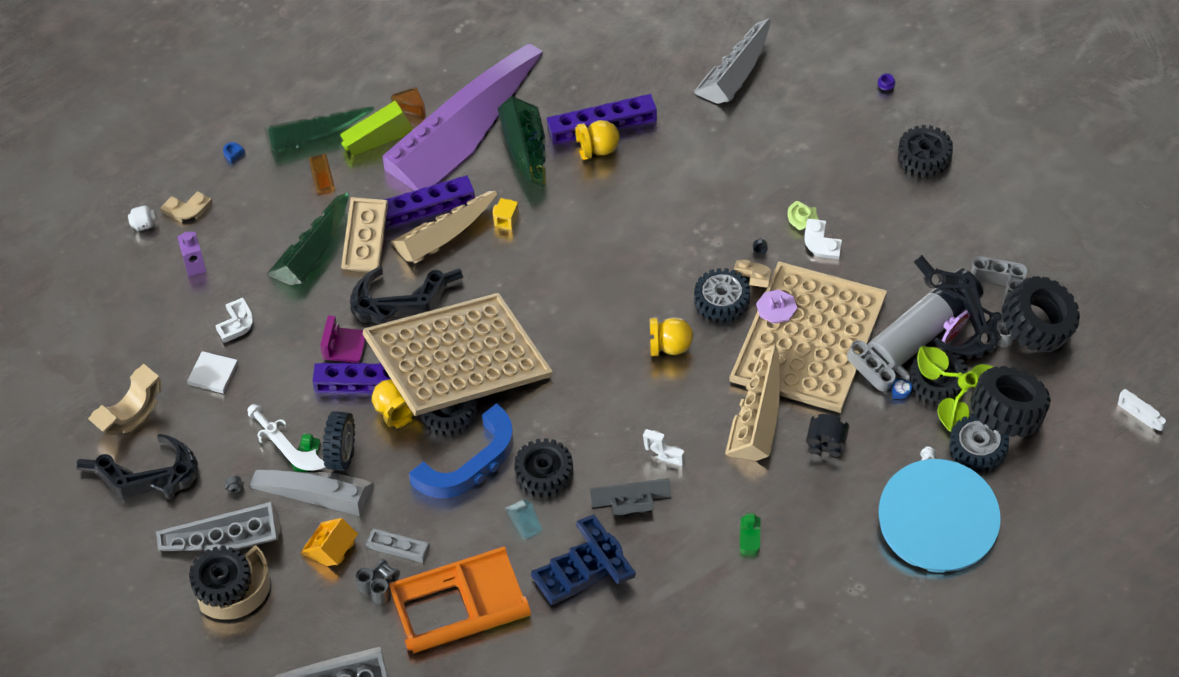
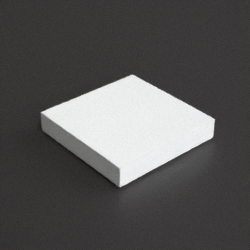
[187,351,238,394]

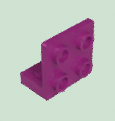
[320,315,366,363]

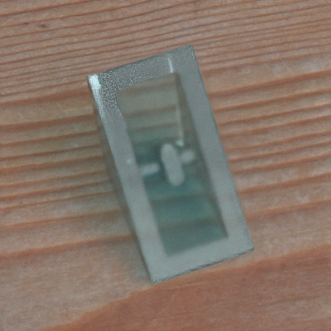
[506,499,542,539]

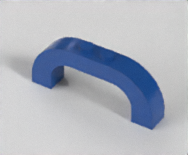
[409,403,513,498]

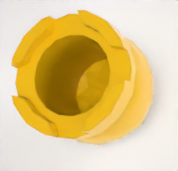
[575,120,620,160]
[650,317,694,356]
[372,379,413,429]

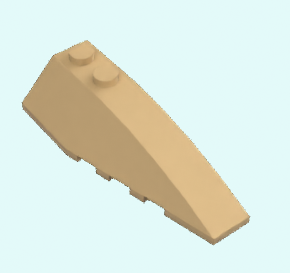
[390,191,497,263]
[725,345,780,461]

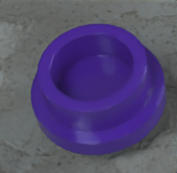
[877,73,896,90]

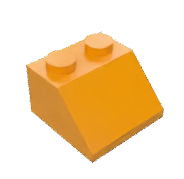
[300,518,358,566]

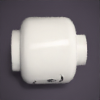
[128,205,157,231]

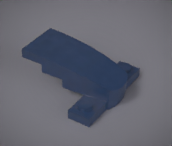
[531,514,636,605]

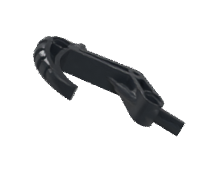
[913,254,1002,359]
[350,266,463,325]
[76,434,199,499]

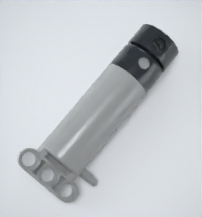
[847,268,984,391]

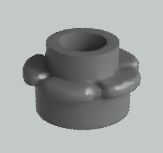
[225,476,244,493]

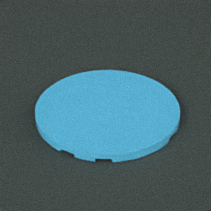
[878,459,1000,573]

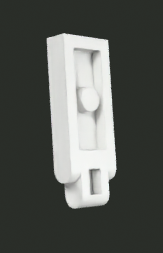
[1118,389,1166,431]

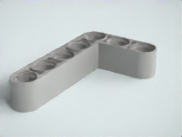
[971,256,1027,348]

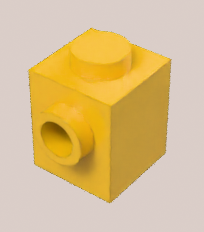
[493,198,519,230]

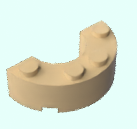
[88,364,161,436]
[197,545,270,620]

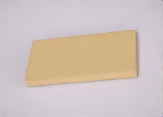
[341,197,388,272]

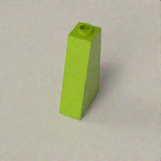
[340,100,413,156]

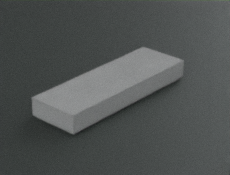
[366,528,430,563]

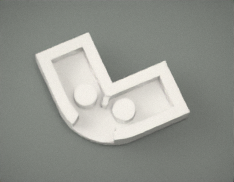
[805,219,842,260]
[215,298,253,343]
[643,429,685,467]

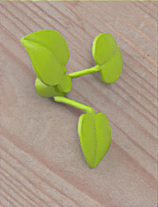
[917,346,993,432]

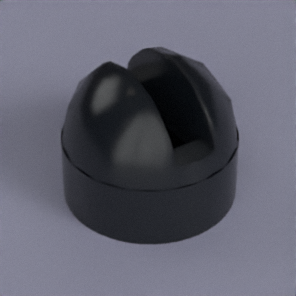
[753,238,768,254]

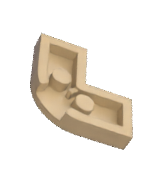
[160,191,212,222]
[734,259,771,288]

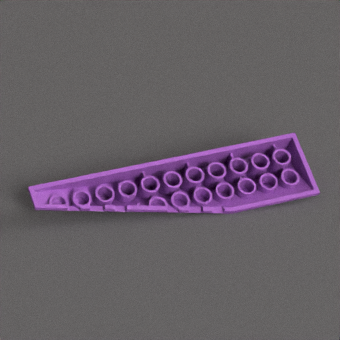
[382,43,543,190]

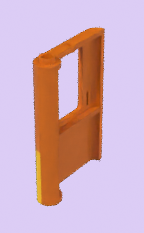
[389,546,531,654]

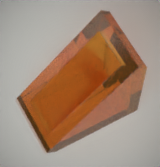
[391,87,426,119]
[308,153,335,193]

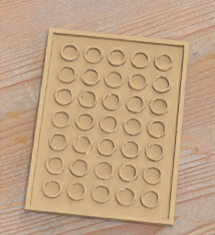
[729,261,887,413]
[363,293,553,416]

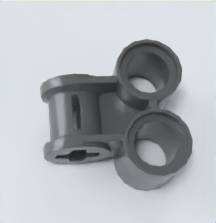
[355,559,400,605]

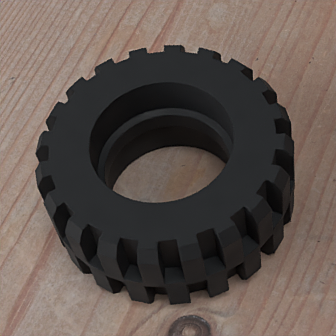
[1002,276,1080,353]
[970,366,1051,437]

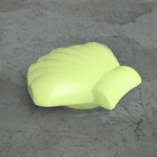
[787,201,819,230]

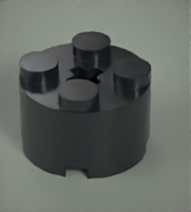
[806,414,850,457]

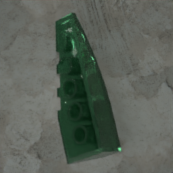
[497,96,546,187]
[264,106,374,152]
[267,192,349,286]

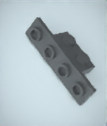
[590,478,671,515]

